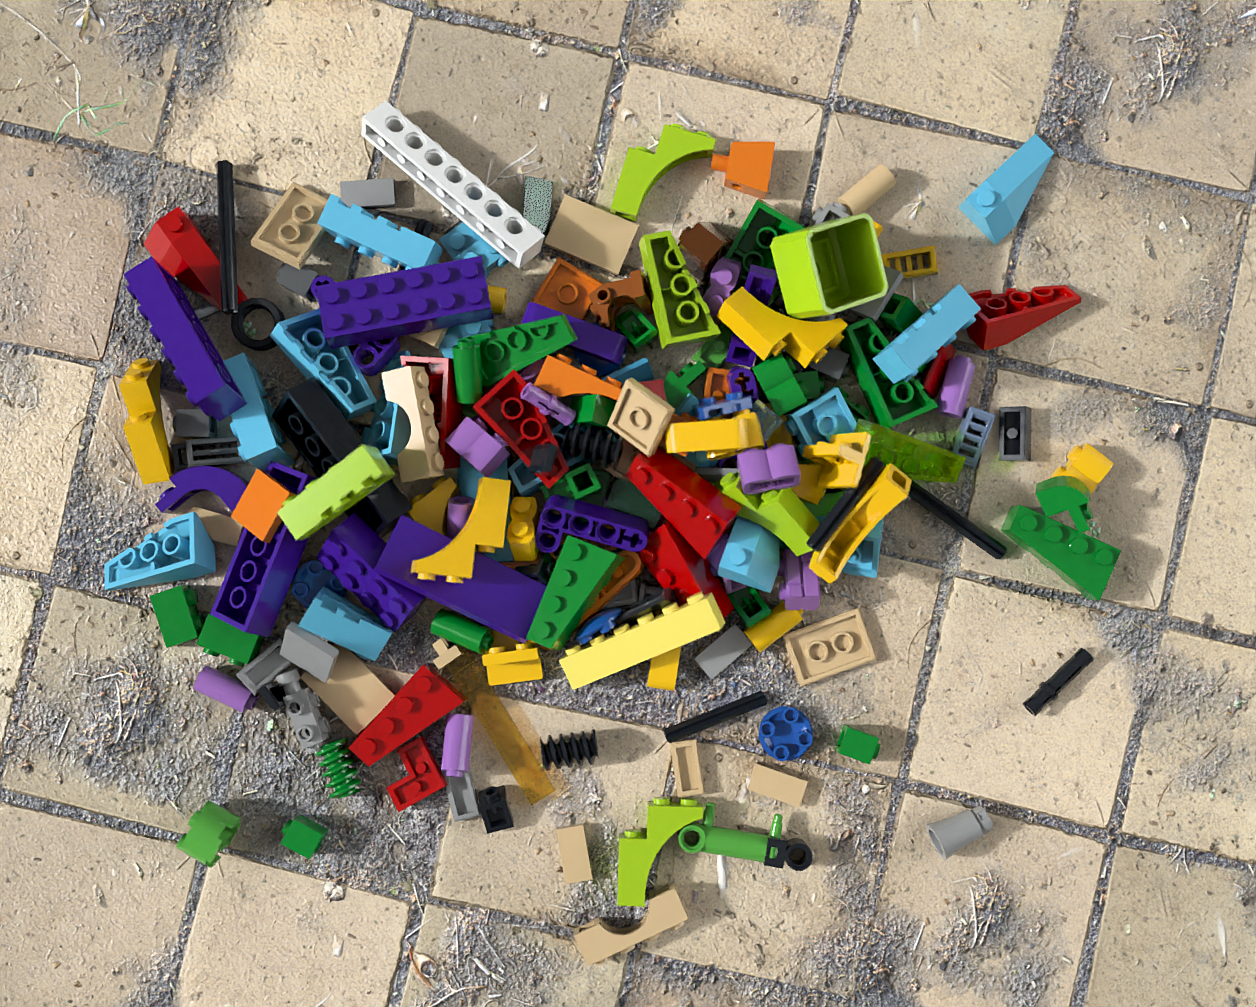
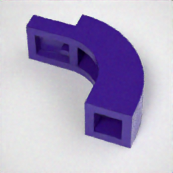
[726,264,777,368]
[155,466,249,514]

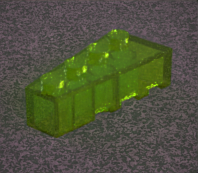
[853,419,966,483]

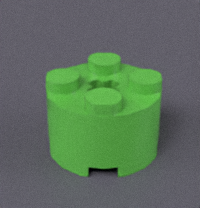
[176,801,242,868]

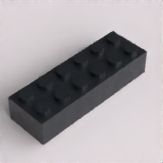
[272,377,413,538]

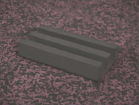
[186,436,245,468]

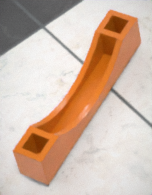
[534,352,698,457]

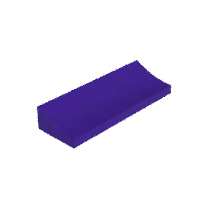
[373,515,547,644]

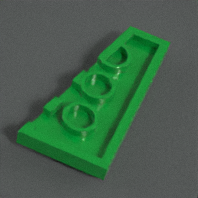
[458,314,578,388]

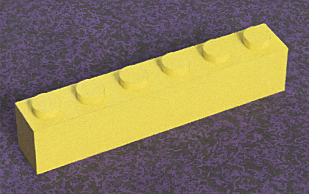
[559,592,726,690]

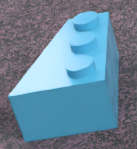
[298,586,393,661]

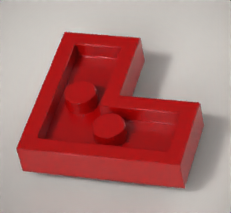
[386,736,448,812]

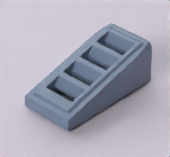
[949,407,996,468]

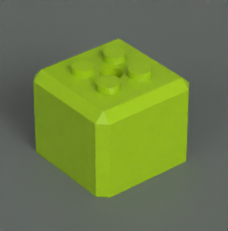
[770,213,888,319]

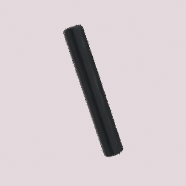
[806,457,885,552]
[664,691,767,743]

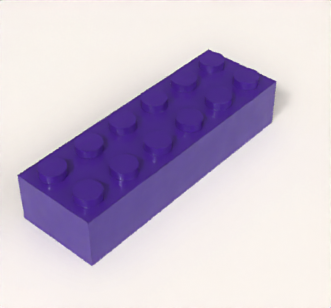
[124,256,248,421]
[316,256,494,349]
[210,461,318,637]

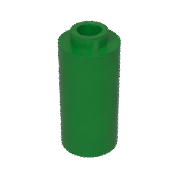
[452,339,484,404]
[431,608,494,654]

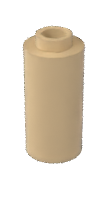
[838,164,896,216]

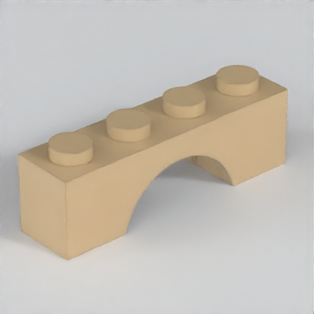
[381,366,444,483]
[574,882,689,966]

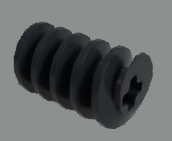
[561,422,624,471]
[540,729,599,771]

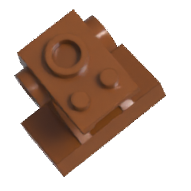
[588,270,654,333]

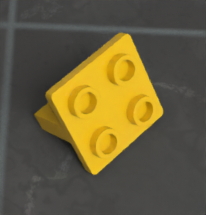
[802,432,871,488]
[482,630,543,686]

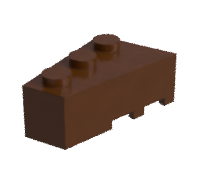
[678,222,734,282]

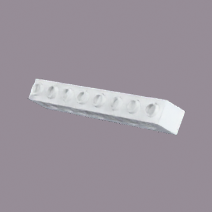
[361,101,545,269]

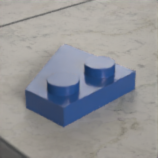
[692,391,753,420]

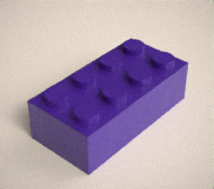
[316,513,428,633]

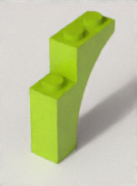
[610,124,716,223]
[709,471,820,556]
[617,797,703,907]

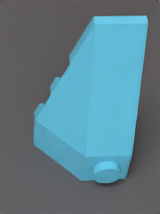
[105,512,216,591]

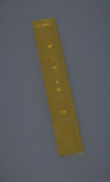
[446,651,555,805]

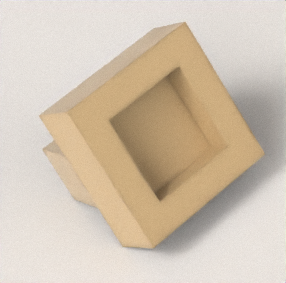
[432,638,464,670]

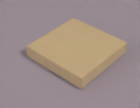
[607,378,675,457]

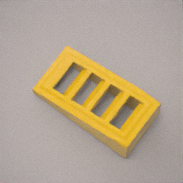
[881,245,938,279]

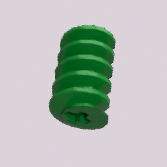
[315,737,364,799]

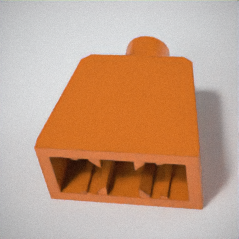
[710,141,775,200]

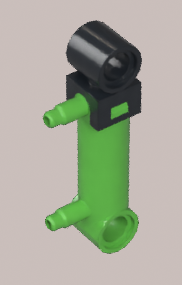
[678,802,813,871]

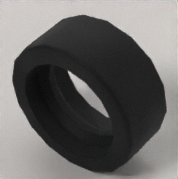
[231,298,285,351]

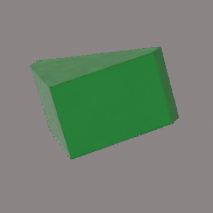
[615,305,659,355]
[570,394,617,432]
[725,586,772,628]

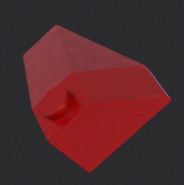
[144,206,248,315]
[966,285,1082,351]
[473,369,569,489]

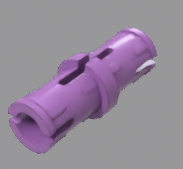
[521,382,576,426]

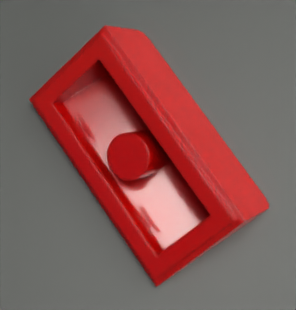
[920,343,956,398]

